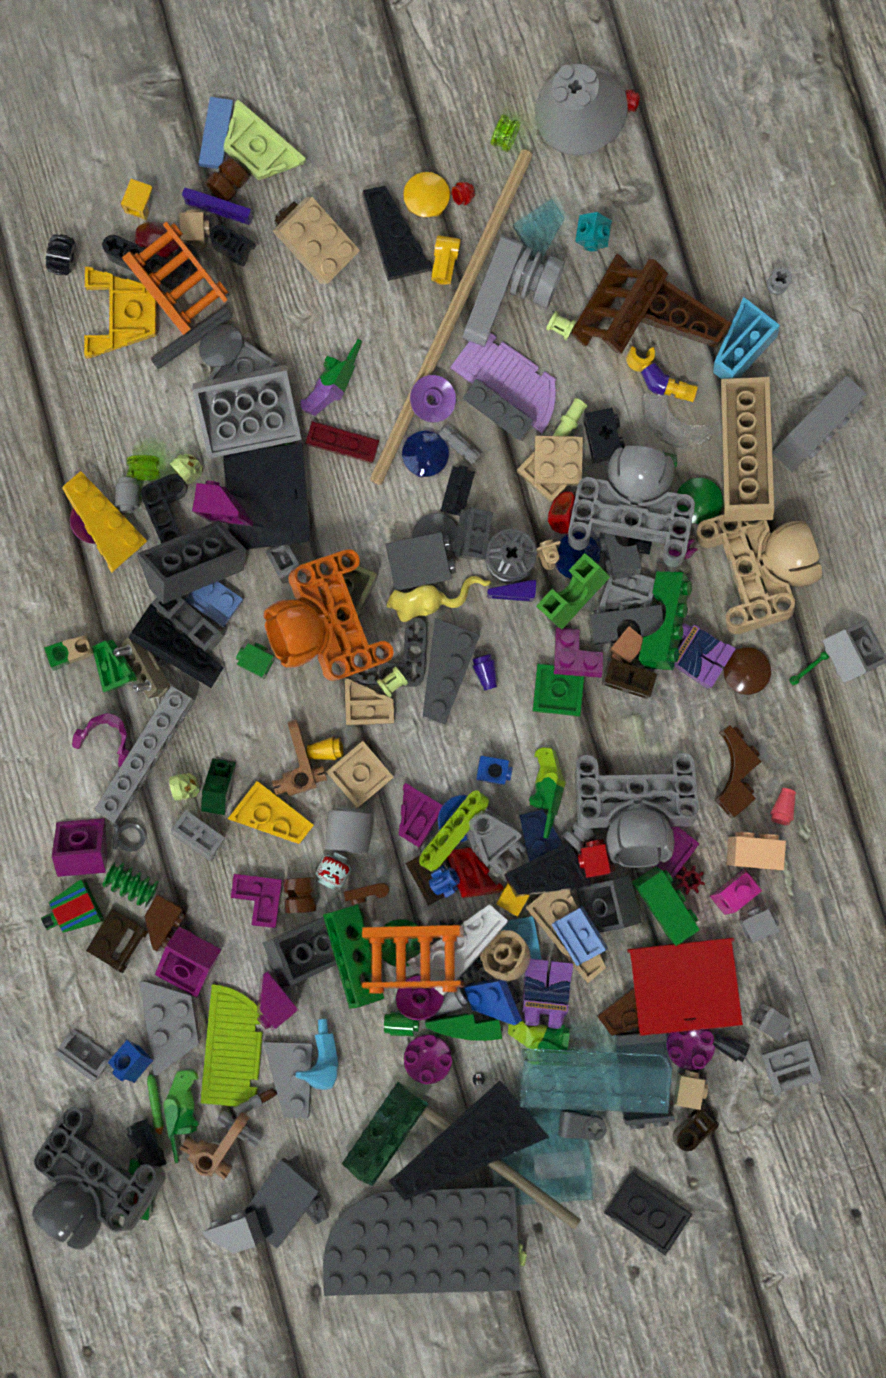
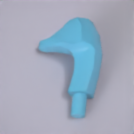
[295,1019,338,1090]

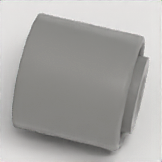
[325,808,371,853]

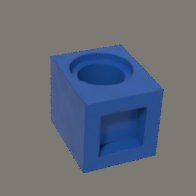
[476,756,513,785]
[108,1040,154,1083]

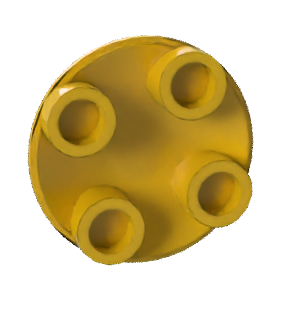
[403,172,450,217]

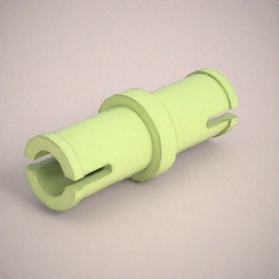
[553,398,587,436]

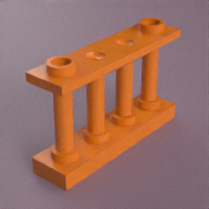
[122,222,229,335]
[362,925,464,994]

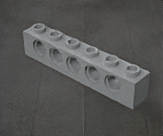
[94,686,195,823]

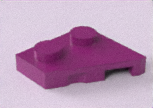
[399,783,443,848]

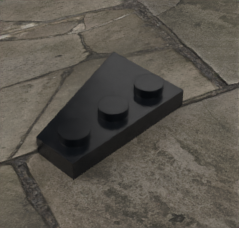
[504,842,592,897]

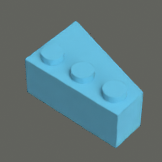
[713,297,780,379]

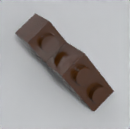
[715,725,762,818]

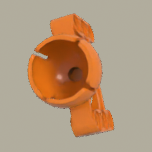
[264,549,394,681]

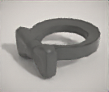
[112,823,145,852]

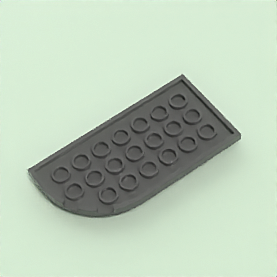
[323,1186,521,1296]

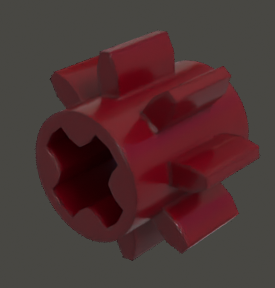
[675,865,705,895]

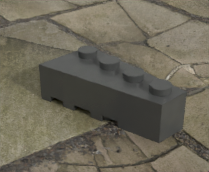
[422,618,480,727]

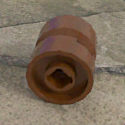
[205,157,249,202]
[283,877,316,913]

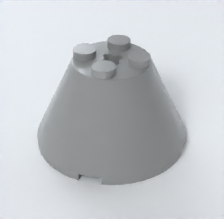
[535,64,628,155]

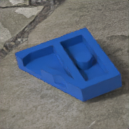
[463,979,522,1025]

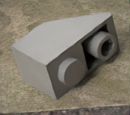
[202,1210,265,1254]

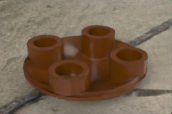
[723,647,771,695]

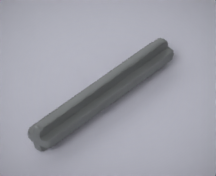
[151,306,232,369]

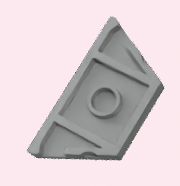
[139,980,200,1075]

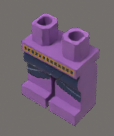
[674,623,736,689]
[522,959,573,1029]

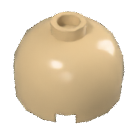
[480,930,531,981]

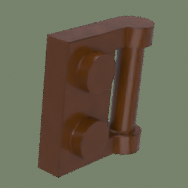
[343,883,389,905]

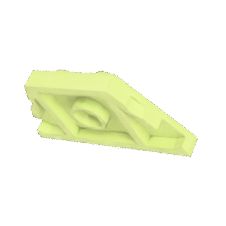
[223,100,306,180]

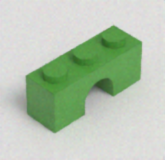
[536,553,610,630]

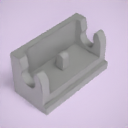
[171,810,225,862]
[54,1029,113,1082]

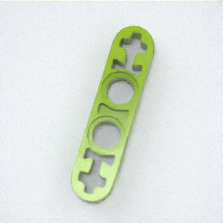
[419,790,489,871]

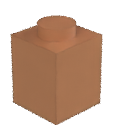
[609,627,643,665]

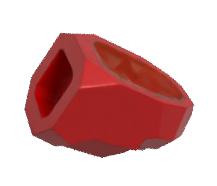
[547,492,579,534]

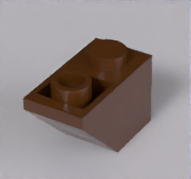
[144,894,185,952]

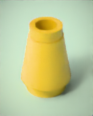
[307,736,344,760]

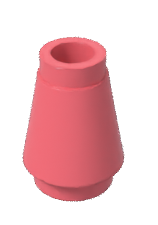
[770,788,796,825]

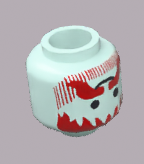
[316,852,351,890]

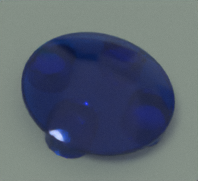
[402,431,449,478]
[555,532,601,579]

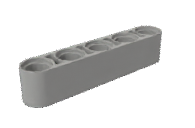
[463,235,524,347]

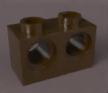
[601,659,657,699]

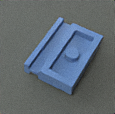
[184,581,243,628]
[551,906,608,966]

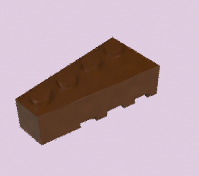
[641,280,731,348]

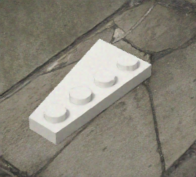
[407,904,509,996]

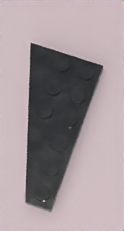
[388,1080,549,1201]

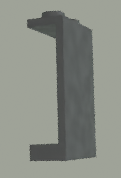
[614,1031,675,1129]

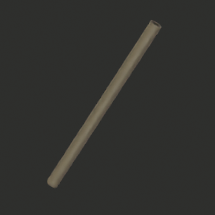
[414,1100,581,1230]

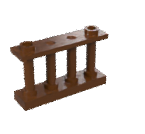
[570,254,668,354]

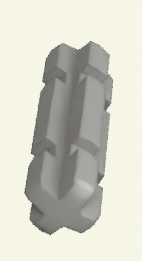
[439,426,480,464]
[217,1111,262,1147]

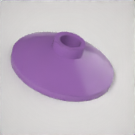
[410,375,456,423]

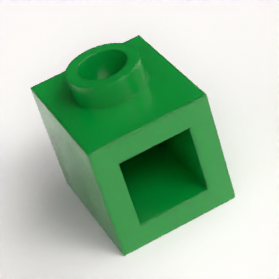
[236,642,275,680]

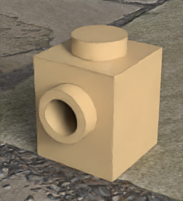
[179,210,210,248]
[673,1070,708,1110]

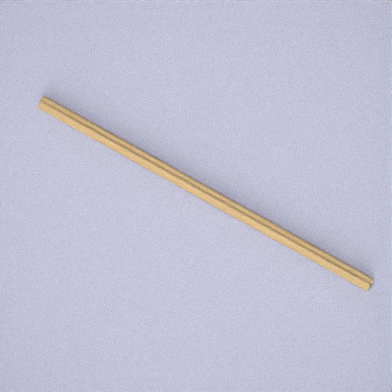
[370,149,532,485]

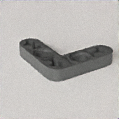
[355,617,427,687]

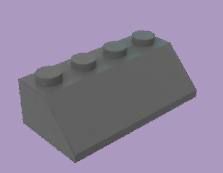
[137,521,246,604]

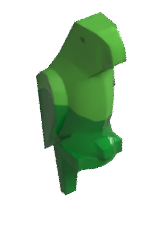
[163,1069,200,1163]

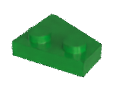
[92,640,137,693]

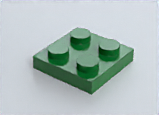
[532,664,584,717]

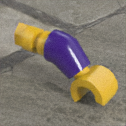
[626,346,698,402]

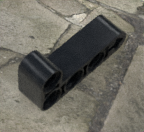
[102,235,200,290]
[141,474,187,544]

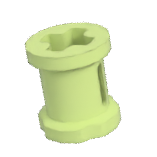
[546,311,576,340]
[377,666,408,698]

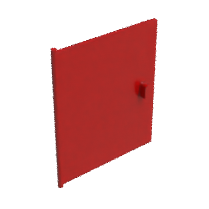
[627,937,743,1036]

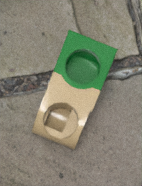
[44,635,94,671]

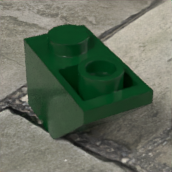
[201,758,236,815]

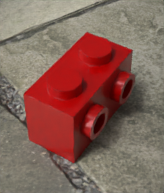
[578,839,616,878]

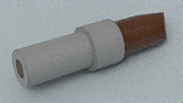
[233,1089,277,1117]

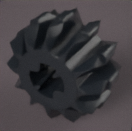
[45,234,76,276]

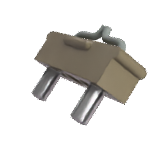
[114,638,170,699]

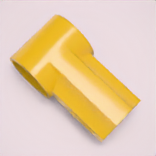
[431,235,461,285]

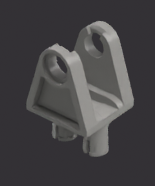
[461,808,527,874]

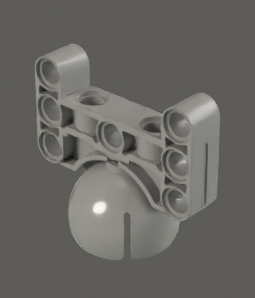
[568,445,695,567]
[575,753,699,868]

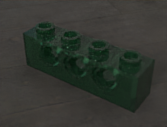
[342,1081,429,1186]

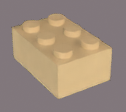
[273,197,360,284]

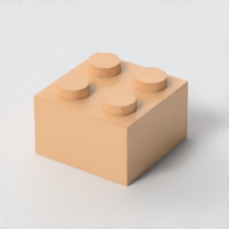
[726,832,786,870]

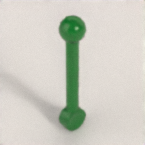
[789,651,830,686]

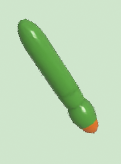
[147,1074,164,1135]

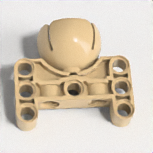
[697,515,822,634]

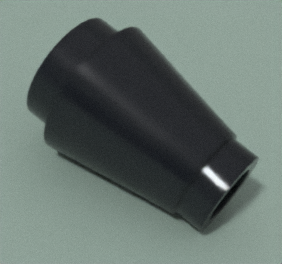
[713,1033,750,1062]

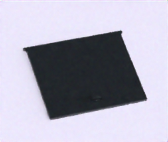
[223,443,311,550]

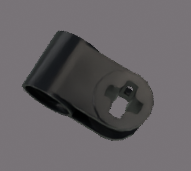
[210,225,256,266]

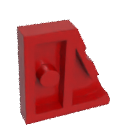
[448,848,504,898]

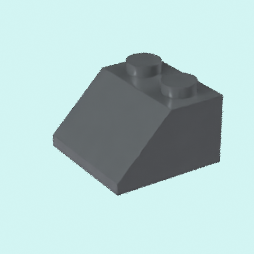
[576,875,642,933]

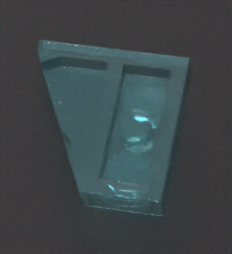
[512,199,565,259]

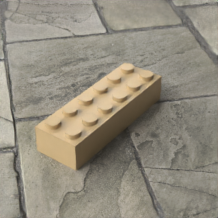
[721,377,774,521]

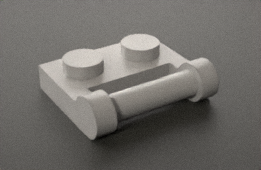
[761,1039,821,1097]

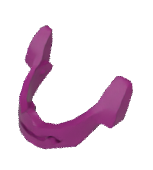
[72,713,130,767]

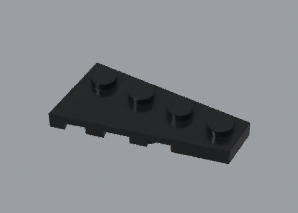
[128,604,223,688]

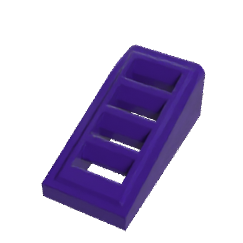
[487,580,536,602]

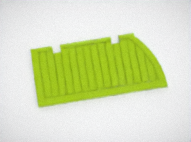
[200,984,263,1106]

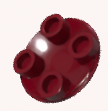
[135,222,179,257]

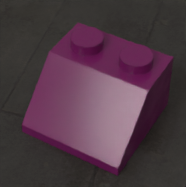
[192,480,253,526]
[51,818,108,877]
[155,927,221,998]
[257,972,298,1031]

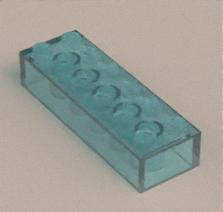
[518,1048,672,1113]

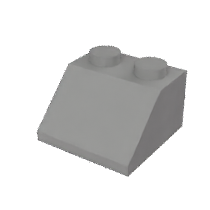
[822,619,886,683]

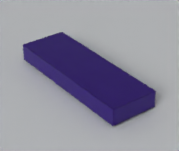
[182,187,253,225]

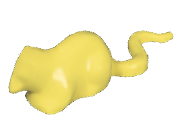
[387,576,491,622]

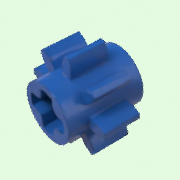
[429,865,460,898]

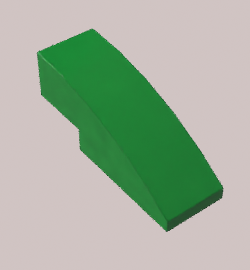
[425,1012,502,1041]

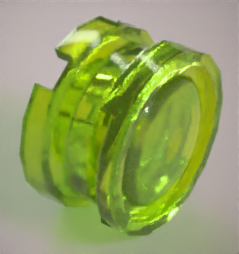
[490,114,521,153]
[126,455,160,481]

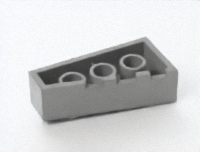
[772,375,867,472]

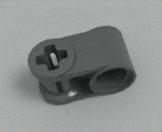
[558,1110,607,1140]

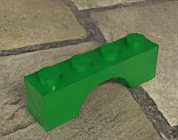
[639,571,692,670]

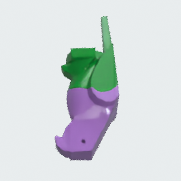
[300,339,362,416]

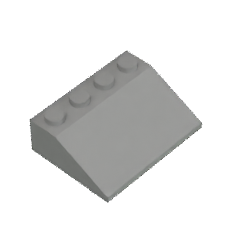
[192,365,302,458]

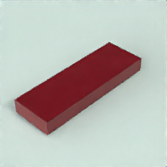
[305,421,380,464]

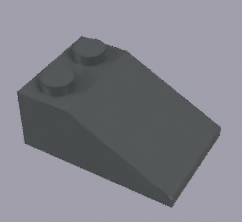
[262,917,337,988]

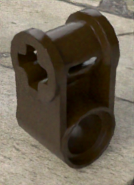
[672,1105,719,1152]

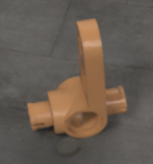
[272,719,327,796]
[180,1112,250,1180]

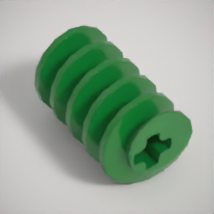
[102,862,159,908]

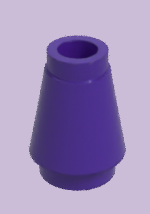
[472,654,498,691]

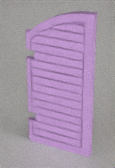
[450,333,556,434]

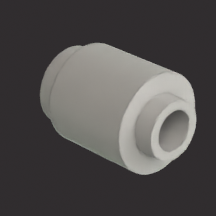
[115,477,140,514]

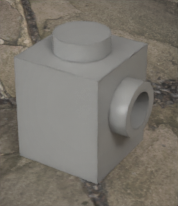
[738,906,780,943]

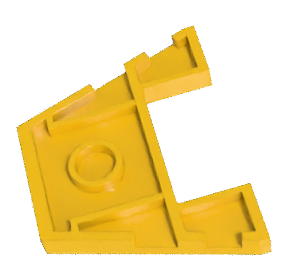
[84,266,157,359]

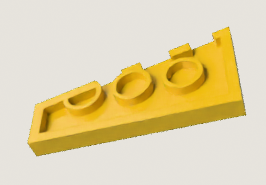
[62,471,147,573]

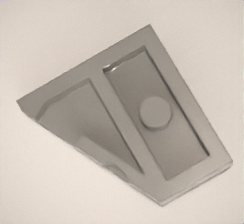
[598,573,655,610]

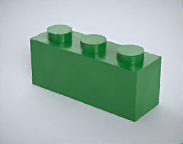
[632,866,700,946]

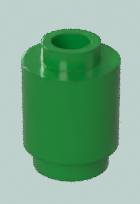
[384,1011,419,1037]

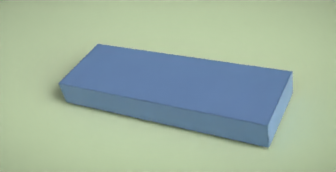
[199,97,234,169]

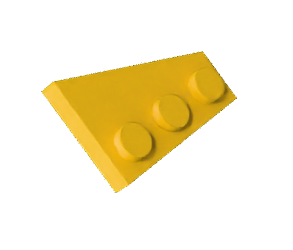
[228,781,314,844]

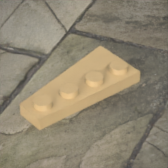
[526,890,606,983]

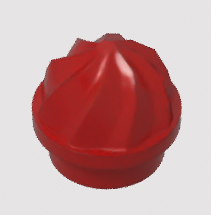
[625,89,640,113]
[451,182,475,205]

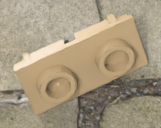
[536,539,561,570]

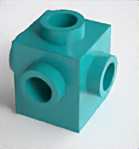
[575,212,612,252]

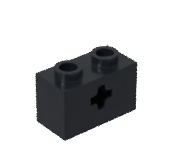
[583,407,625,464]

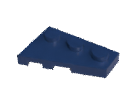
[519,810,563,862]

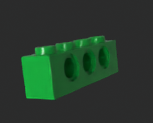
[323,904,385,1009]

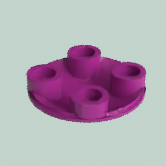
[666,1029,715,1070]
[404,1035,452,1085]

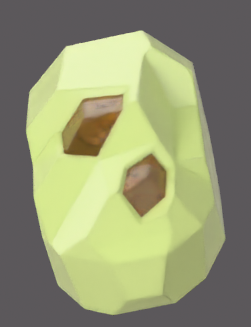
[169,454,202,485]
[169,773,200,801]

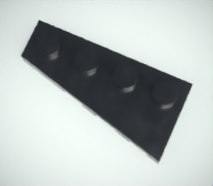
[362,185,433,281]

